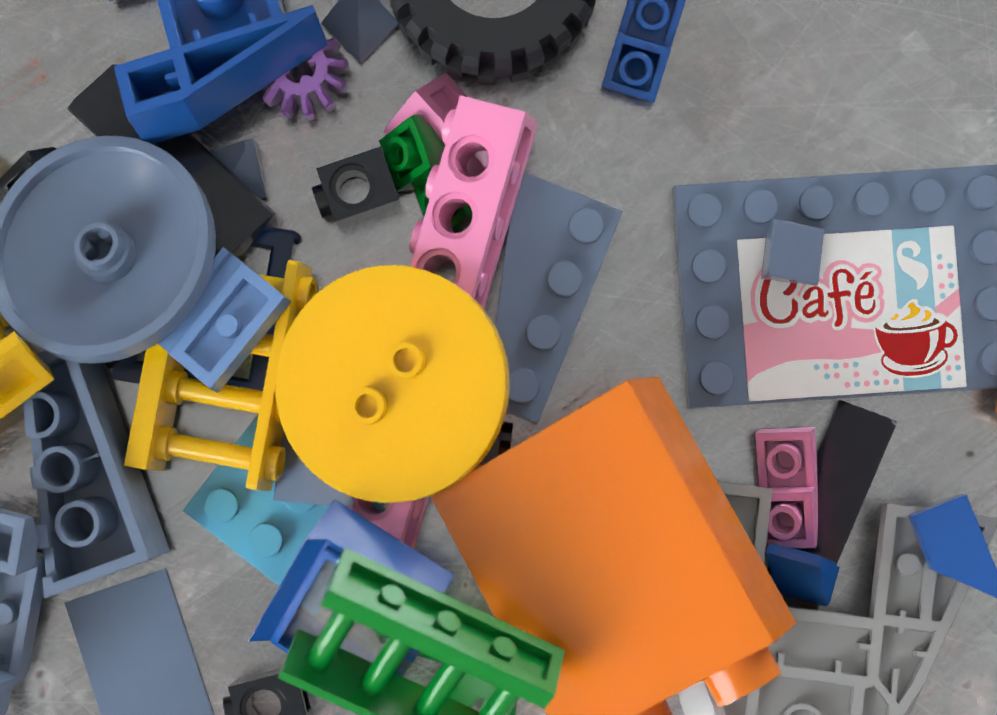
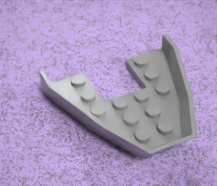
[678,482,997,715]

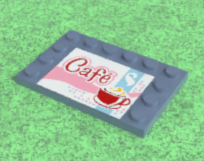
[672,165,997,409]

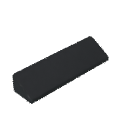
[67,64,276,256]
[766,400,897,610]

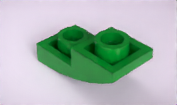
[379,115,473,233]

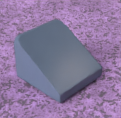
[761,219,824,286]

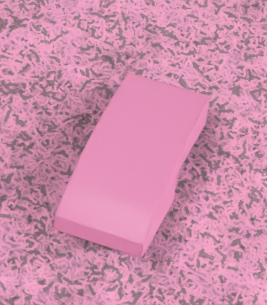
[755,427,818,548]

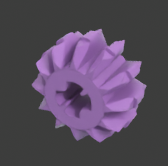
[263,38,350,120]

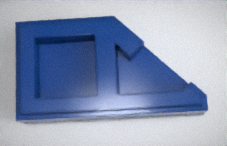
[908,494,997,598]

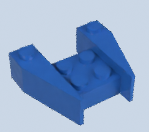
[109,0,328,144]

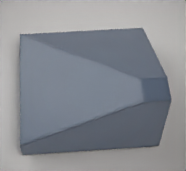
[321,0,399,63]
[210,138,268,200]

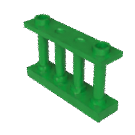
[278,548,565,715]

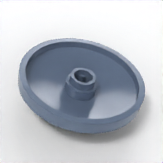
[0,136,216,363]

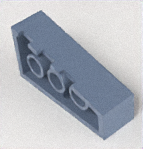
[495,172,623,425]
[22,351,170,598]

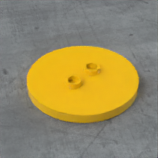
[275,265,509,503]

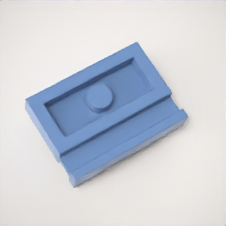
[157,247,291,393]

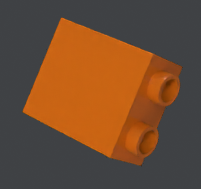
[430,376,797,715]

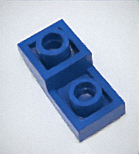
[601,0,686,103]

